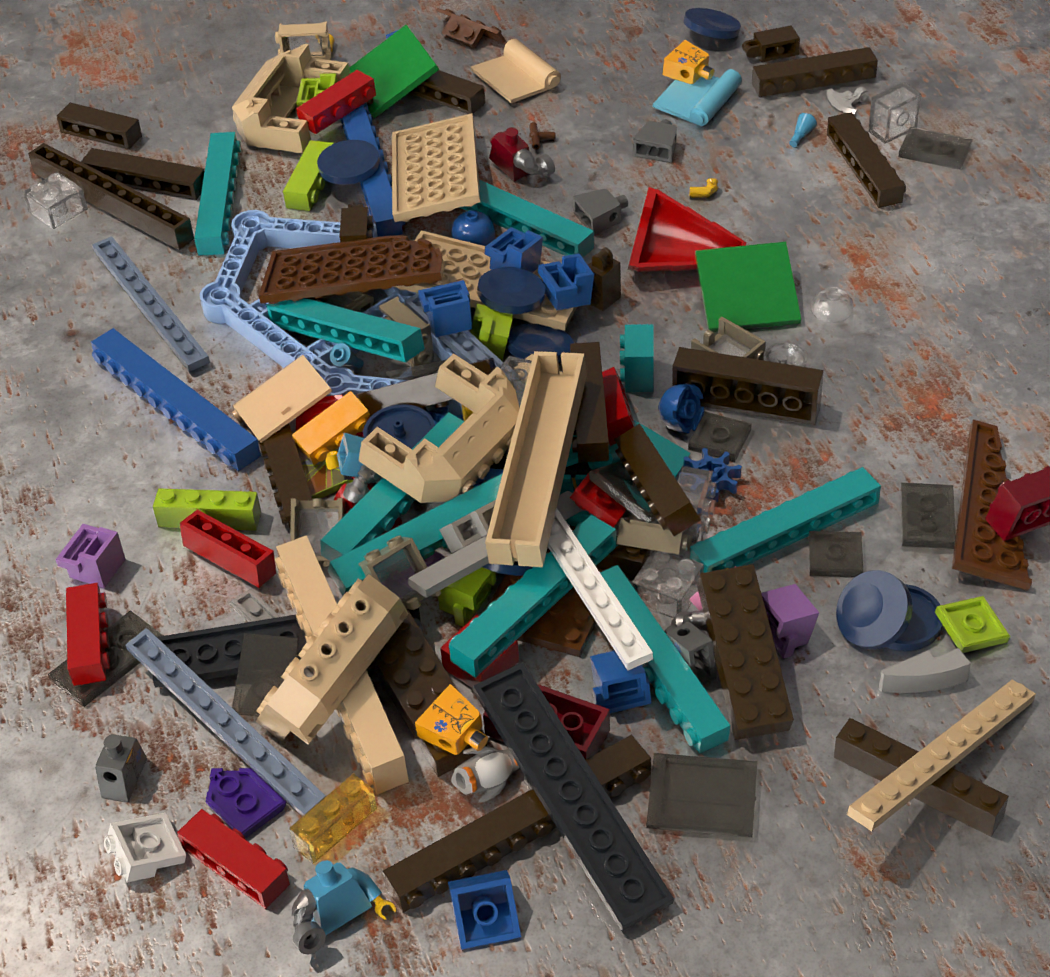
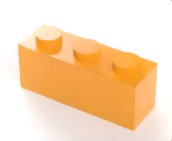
[292,391,371,465]

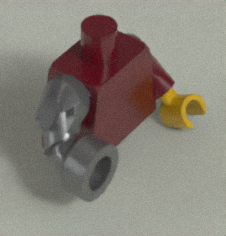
[489,127,555,182]

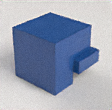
[484,227,543,273]
[538,253,594,311]
[418,280,472,337]
[590,650,651,713]

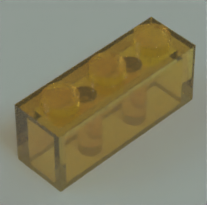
[289,773,377,864]

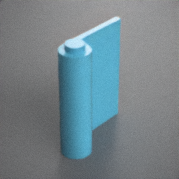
[653,69,742,126]

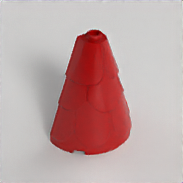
[627,187,747,272]

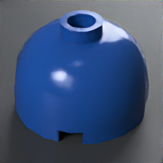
[451,210,495,246]
[658,384,704,433]

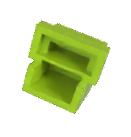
[296,73,337,107]
[470,304,513,361]
[438,567,496,627]

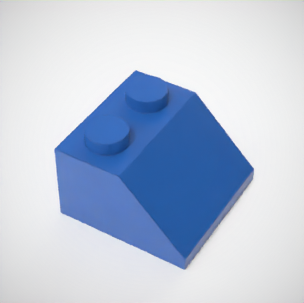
[448,870,521,950]

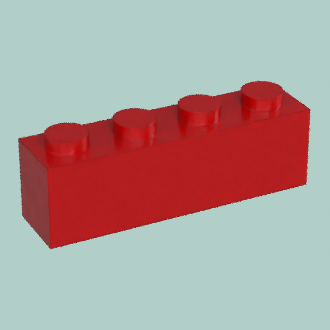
[296,70,376,134]
[602,367,635,446]
[180,509,276,588]
[66,582,110,686]
[177,809,290,909]

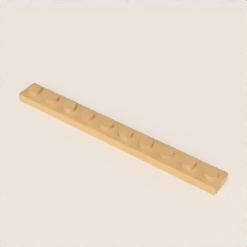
[847,680,1036,831]

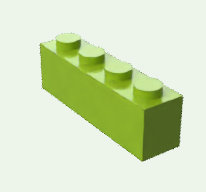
[283,140,334,211]
[153,488,261,531]

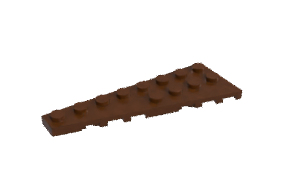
[952,419,1032,591]

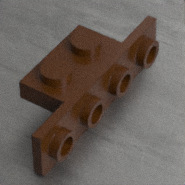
[436,8,506,49]

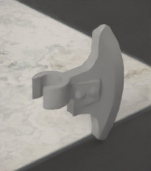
[827,86,869,115]

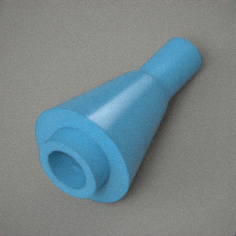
[789,113,817,147]
[330,343,364,368]

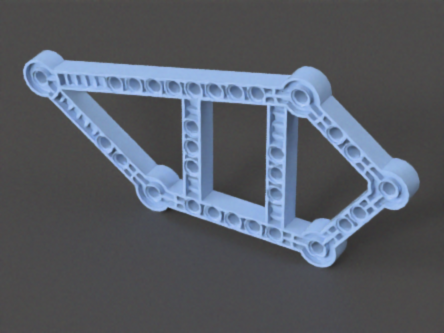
[200,210,463,416]

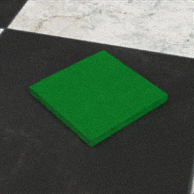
[349,25,439,118]
[695,242,801,332]

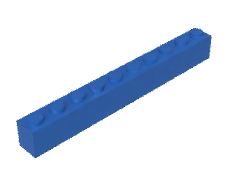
[340,102,405,237]
[91,328,261,472]

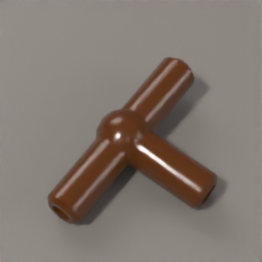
[529,122,556,150]

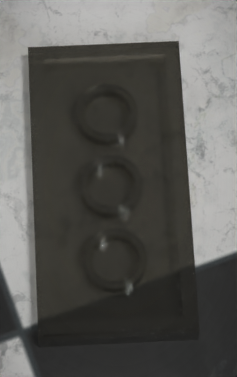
[48,610,164,708]

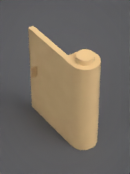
[471,39,561,103]
[232,355,332,443]

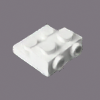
[104,812,186,882]

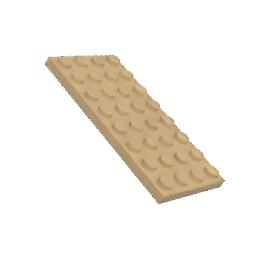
[392,113,481,222]
[394,230,577,331]

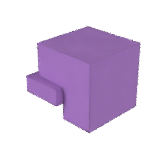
[55,524,126,588]
[761,584,819,659]

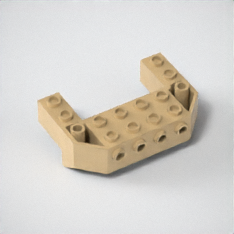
[232,44,350,153]
[359,353,520,503]
[255,574,408,744]

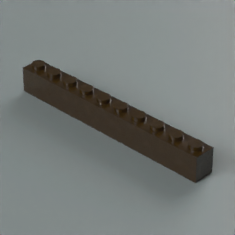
[28,143,194,250]
[382,735,651,913]

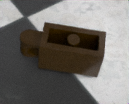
[742,25,800,63]
[339,204,374,242]
[588,247,621,311]

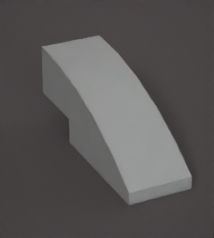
[439,500,496,553]
[879,648,971,693]

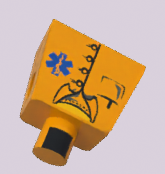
[662,40,715,84]
[415,684,488,755]

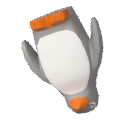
[451,746,520,803]

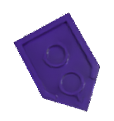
[205,768,286,838]

